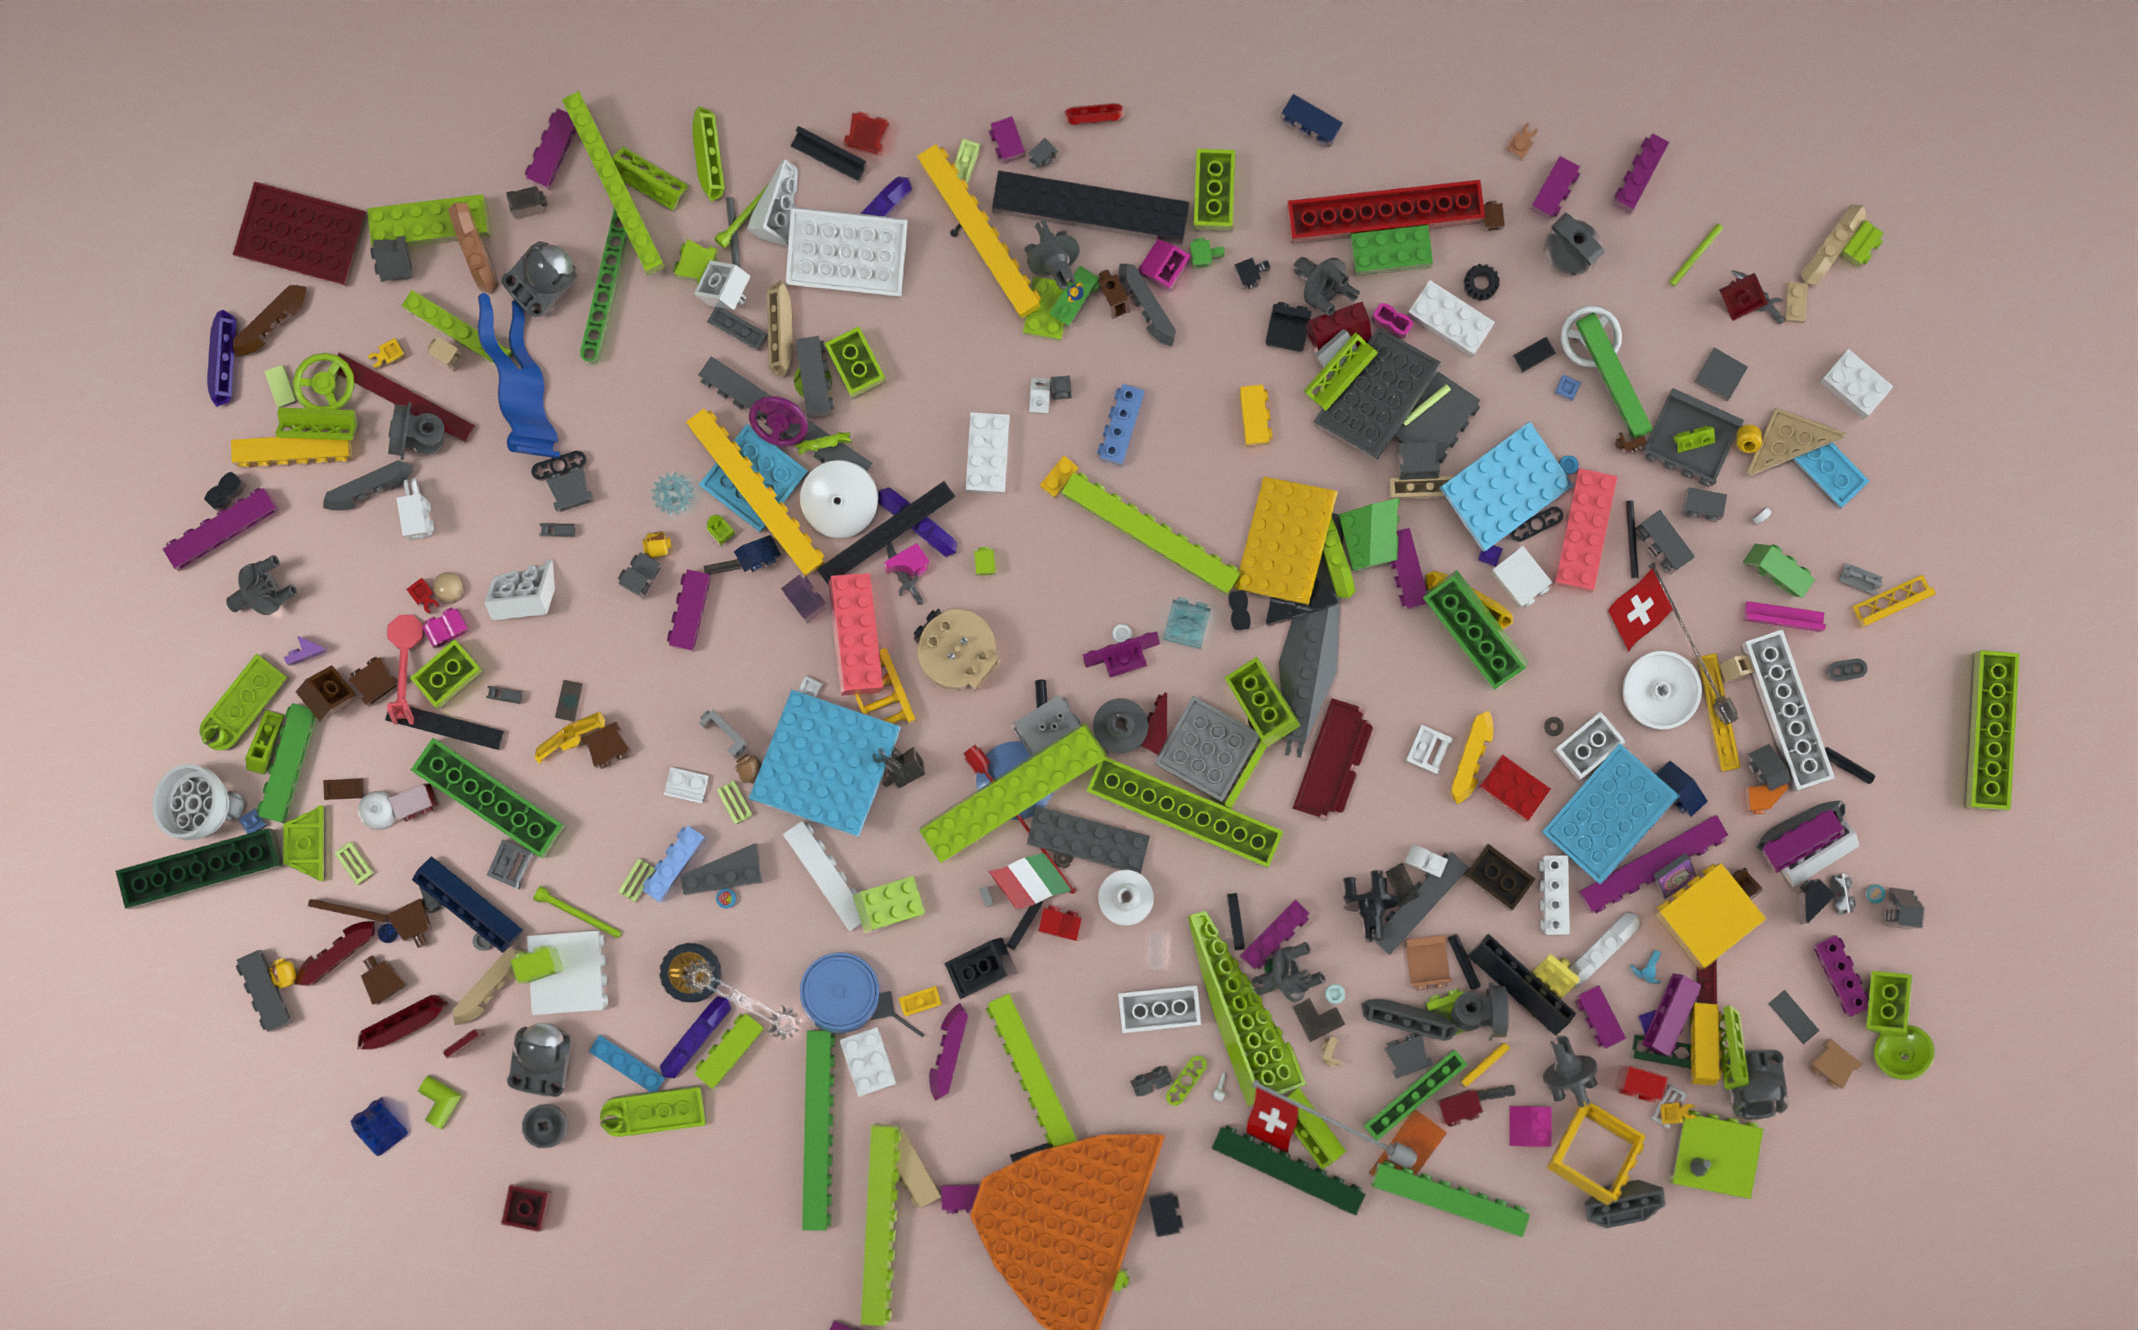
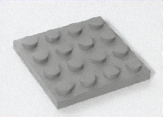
[1154,696,1260,803]

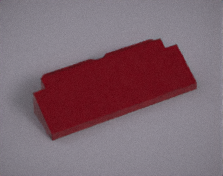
[1293,698,1374,821]

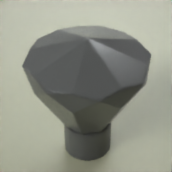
[1690,1157,1711,1176]

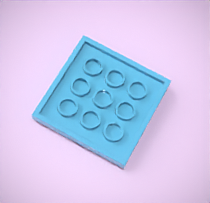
[699,424,808,533]

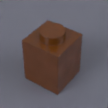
[1482,201,1505,232]

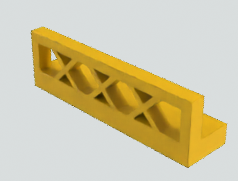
[1852,574,1936,628]

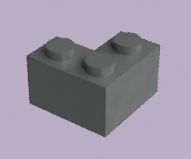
[618,552,662,599]

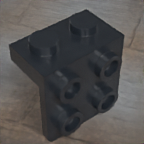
[1265,302,1312,352]

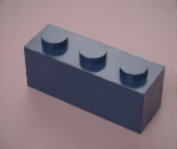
[1280,94,1343,146]

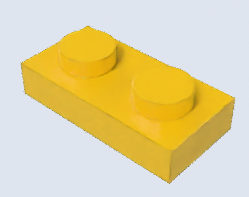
[1039,456,1079,498]
[898,986,942,1017]

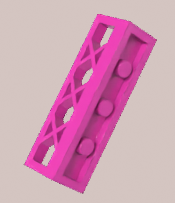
[1743,601,1826,632]

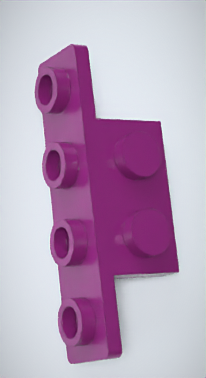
[1082,632,1160,678]

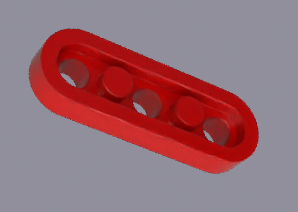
[1065,103,1123,125]

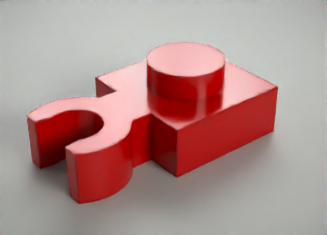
[406,578,440,614]

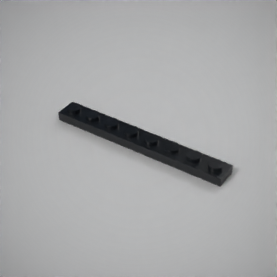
[817,480,955,584]

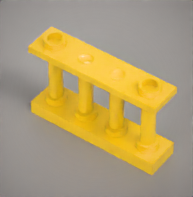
[855,648,916,724]

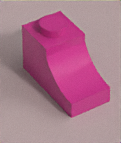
[883,543,930,577]

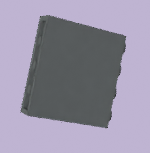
[1394,371,1480,464]
[1642,388,1744,487]

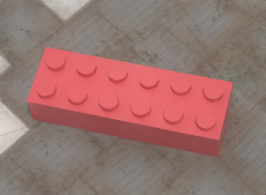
[1553,468,1617,593]
[828,573,883,696]

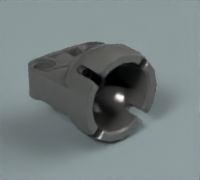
[1545,213,1605,275]
[1727,1050,1789,1119]

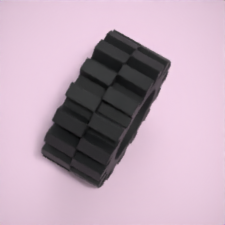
[1463,264,1500,301]

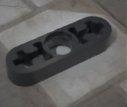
[531,451,587,481]
[1510,506,1563,542]
[1227,893,1245,951]
[1006,901,1043,951]

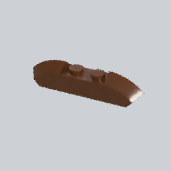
[233,285,306,356]

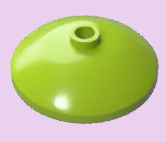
[1874,1025,1935,1080]

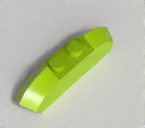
[692,106,724,202]
[1322,517,1356,598]

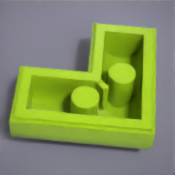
[418,1075,462,1129]

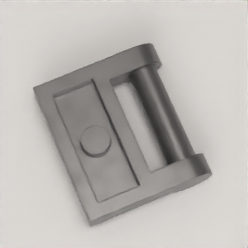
[487,839,535,890]

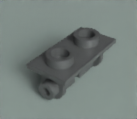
[1130,1065,1173,1097]

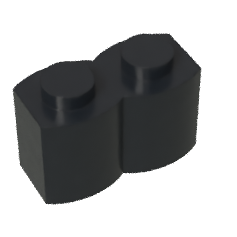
[204,472,246,512]
[1228,590,1251,633]

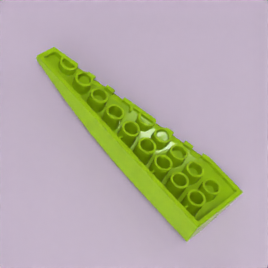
[1188,911,1306,1106]

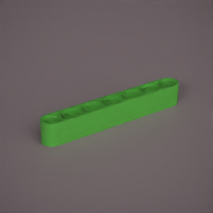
[1576,312,1653,439]

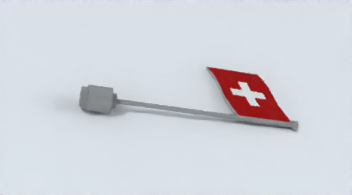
[1247,1080,1417,1168]

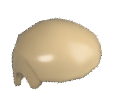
[433,572,464,604]

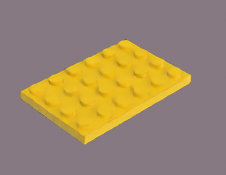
[1234,476,1338,605]

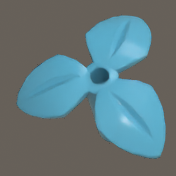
[1630,950,1661,984]

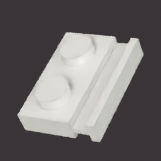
[664,767,709,804]

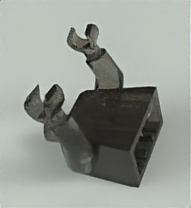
[873,747,925,788]

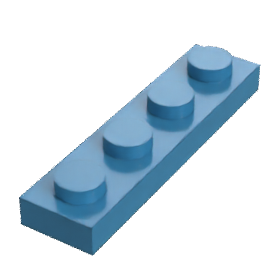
[588,1035,666,1092]

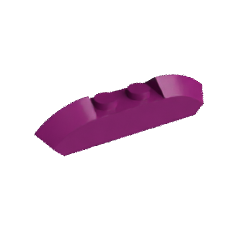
[929,1003,968,1101]

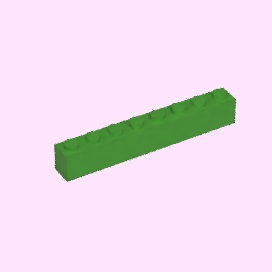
[1370,1160,1530,1237]

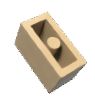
[428,336,464,371]

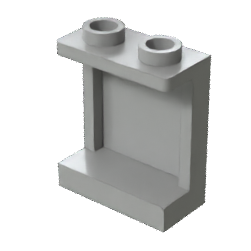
[699,710,749,759]

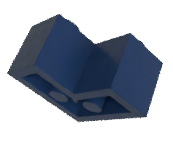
[1656,761,1708,817]

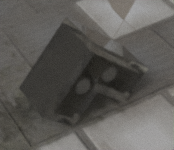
[1291,998,1345,1042]

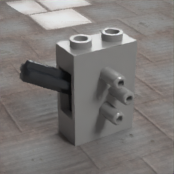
[1011,679,1080,756]

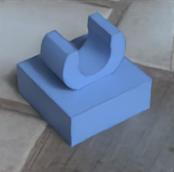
[238,809,267,834]

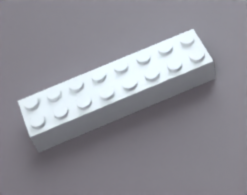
[1742,629,1835,792]

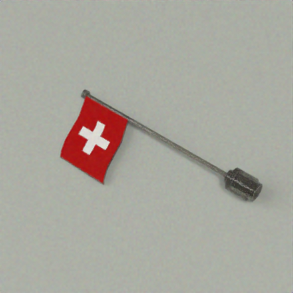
[1608,562,1739,726]

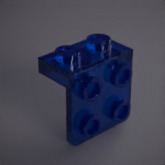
[350,1097,408,1156]

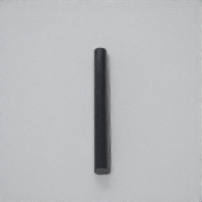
[1626,500,1639,579]

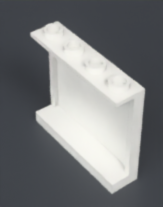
[527,931,608,1015]

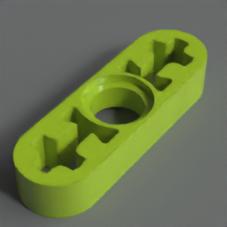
[1166,1056,1207,1106]

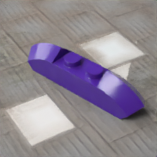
[860,176,912,217]
[207,309,236,407]
[878,487,958,557]
[660,996,732,1079]

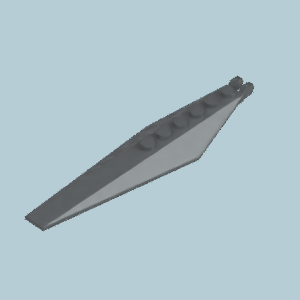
[1279,513,1344,758]

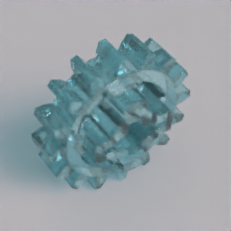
[651,472,694,515]

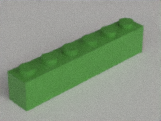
[257,703,316,823]
[1362,1049,1467,1141]

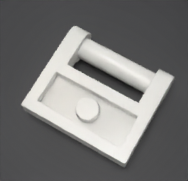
[1406,725,1453,775]

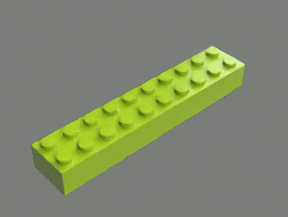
[919,722,1107,863]
[1086,757,1284,869]

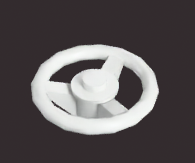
[1561,306,1622,368]

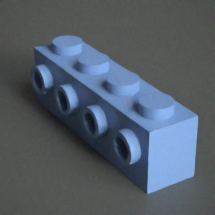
[1097,384,1145,467]

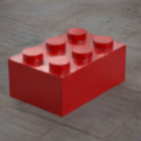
[1478,755,1551,822]
[1615,1065,1668,1103]

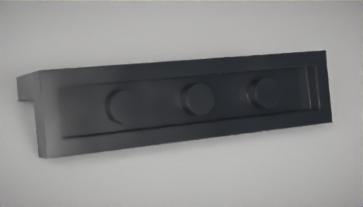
[790,126,868,183]

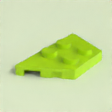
[283,805,324,881]

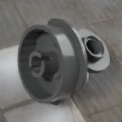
[388,402,444,460]
[1451,983,1509,1040]

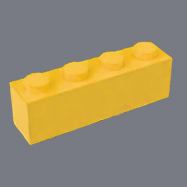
[1690,1003,1722,1086]

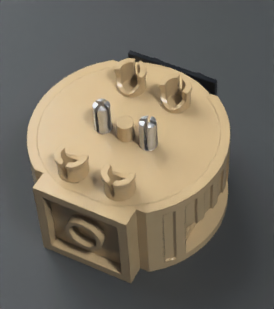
[913,608,1000,691]

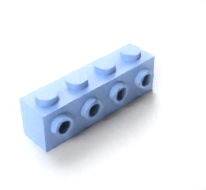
[643,826,706,902]

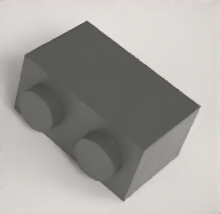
[1682,487,1727,522]
[1748,744,1791,791]

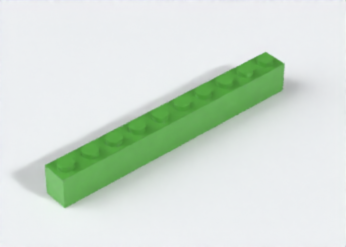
[802,1030,835,1231]

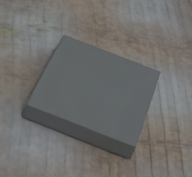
[1694,347,1748,401]

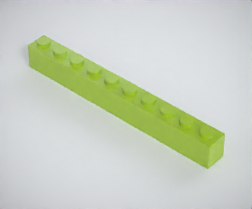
[562,91,666,276]
[1061,472,1240,596]
[986,993,1077,1147]
[861,1123,901,1326]

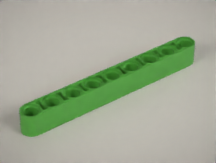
[580,208,628,365]

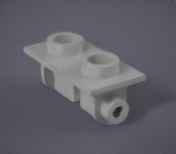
[1839,563,1882,595]
[1831,873,1856,914]

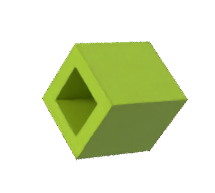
[974,547,996,576]

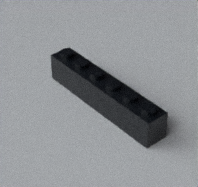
[1468,933,1577,1036]

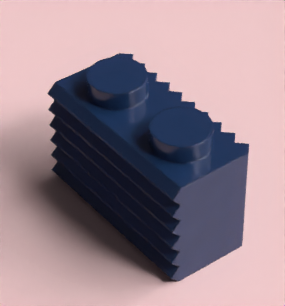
[734,535,781,573]

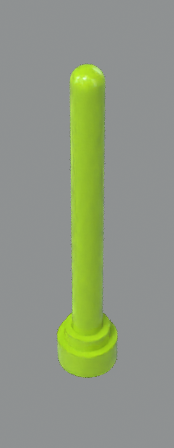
[713,182,770,249]
[533,886,621,938]

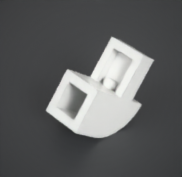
[1404,845,1448,878]

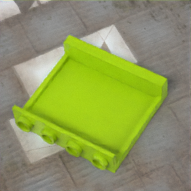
[1670,1110,1764,1199]

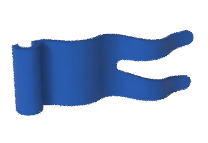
[478,293,560,458]

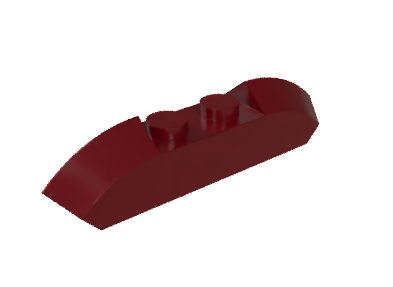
[295,921,375,986]
[357,995,447,1050]

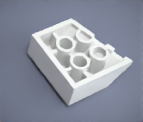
[484,559,555,620]

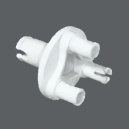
[1098,870,1154,926]

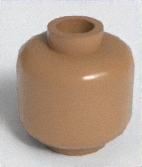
[735,754,761,784]

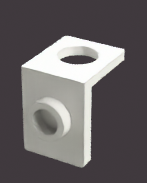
[1029,378,1051,413]

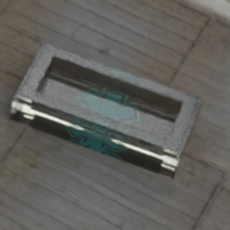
[704,559,743,575]
[555,680,583,722]

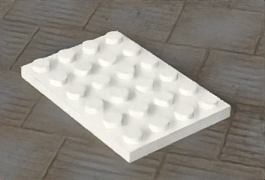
[786,207,908,296]

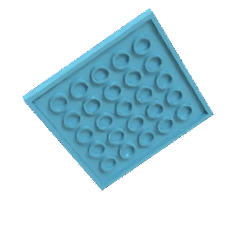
[749,690,901,837]

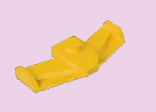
[534,711,605,764]

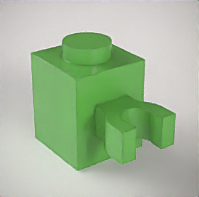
[1190,238,1225,269]

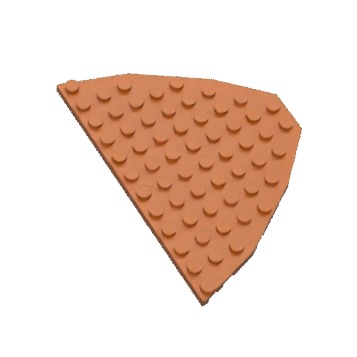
[970,1133,1165,1330]

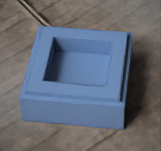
[1555,375,1581,401]

